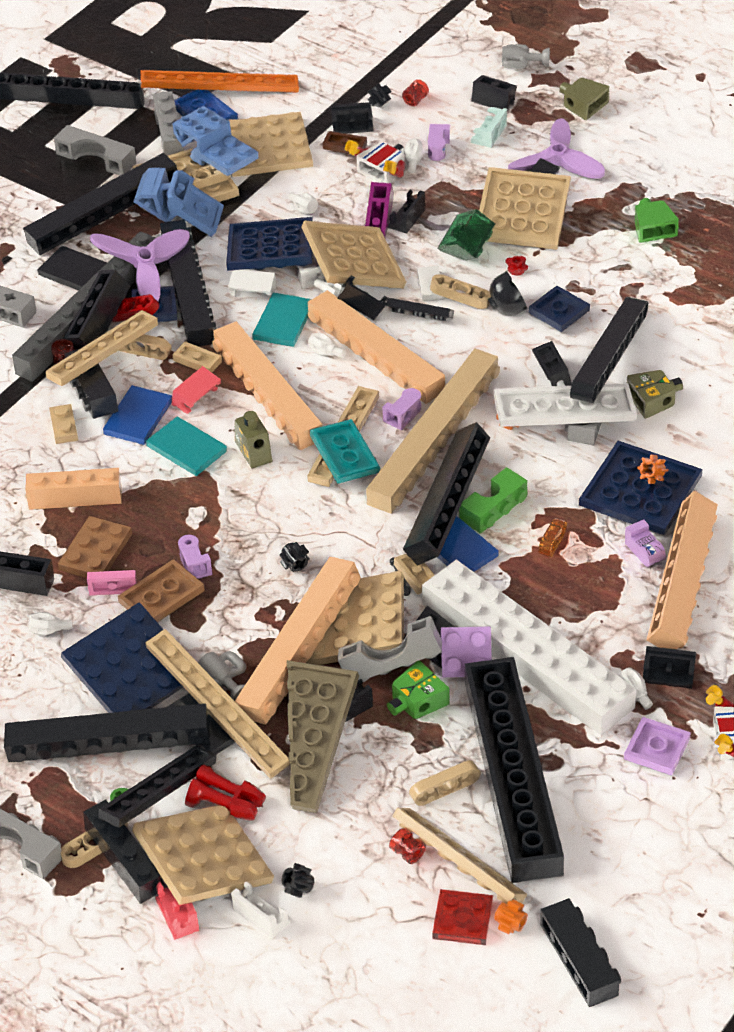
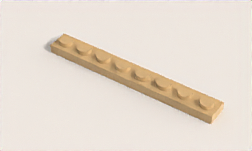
[146,629,291,779]

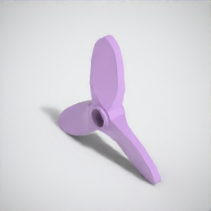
[508,118,605,179]
[90,229,190,302]

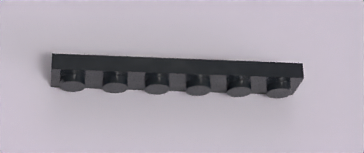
[98,745,217,828]

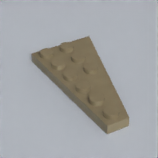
[287,660,359,813]

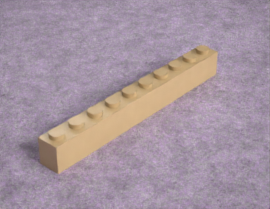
[366,348,500,514]

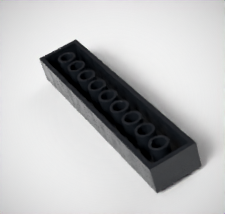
[465,657,564,883]

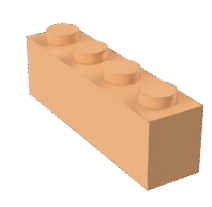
[25,468,122,510]

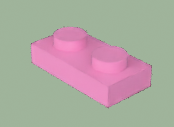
[87,570,137,596]

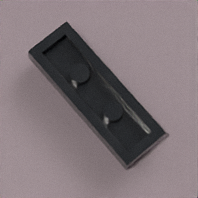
[386,297,455,321]

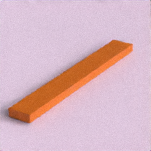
[141,70,299,92]

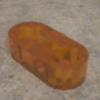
[538,518,567,557]

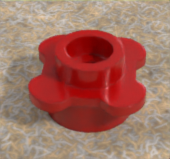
[505,256,528,276]

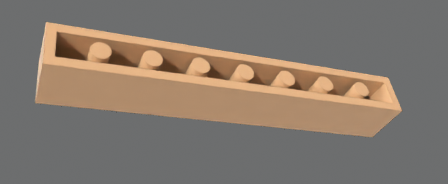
[308,290,445,404]
[212,321,323,450]
[647,490,718,649]
[235,557,361,725]

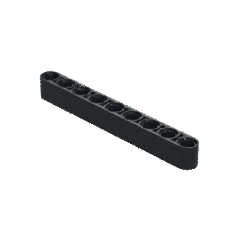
[0,72,145,109]
[570,297,649,403]

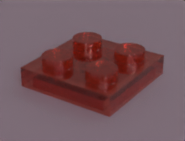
[432,889,493,946]

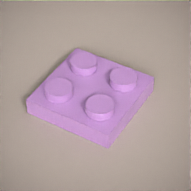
[441,626,492,677]
[624,717,691,775]

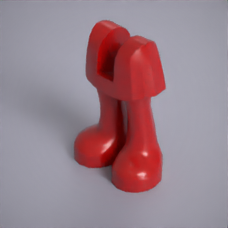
[185,765,266,821]

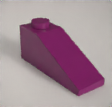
[365,182,394,238]

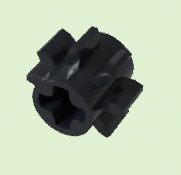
[367,83,392,108]
[279,542,310,572]
[281,863,315,898]

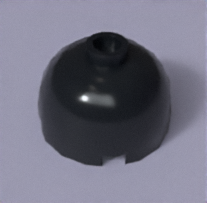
[488,271,528,316]

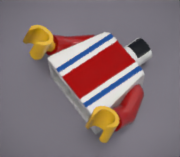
[344,140,406,183]
[706,685,734,760]

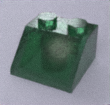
[437,209,495,261]

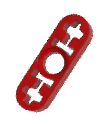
[112,294,159,322]

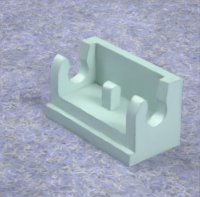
[471,107,507,148]

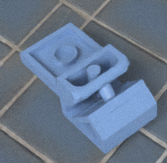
[173,106,259,176]
[134,168,224,237]

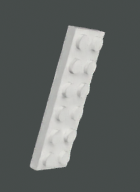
[493,383,637,427]

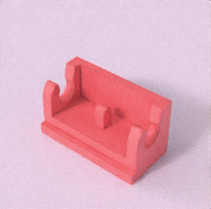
[171,366,221,414]
[155,882,199,940]

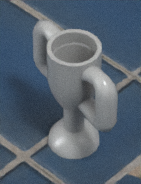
[502,44,550,69]
[198,651,247,701]

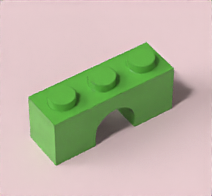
[459,467,528,534]

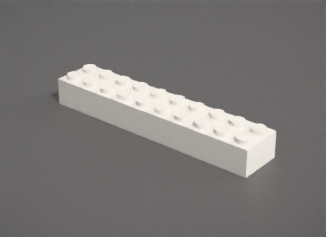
[422,560,636,736]

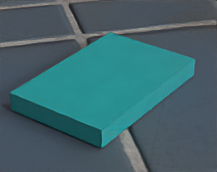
[252,292,312,347]
[146,416,227,476]
[310,419,380,484]

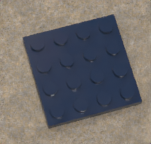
[226,217,313,271]
[579,440,703,536]
[61,602,183,713]

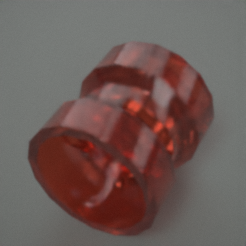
[402,79,429,107]
[51,339,74,365]
[389,828,426,864]

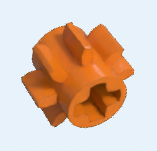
[637,454,668,484]
[494,899,528,934]

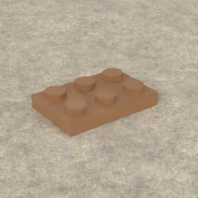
[58,516,132,578]
[118,559,205,622]

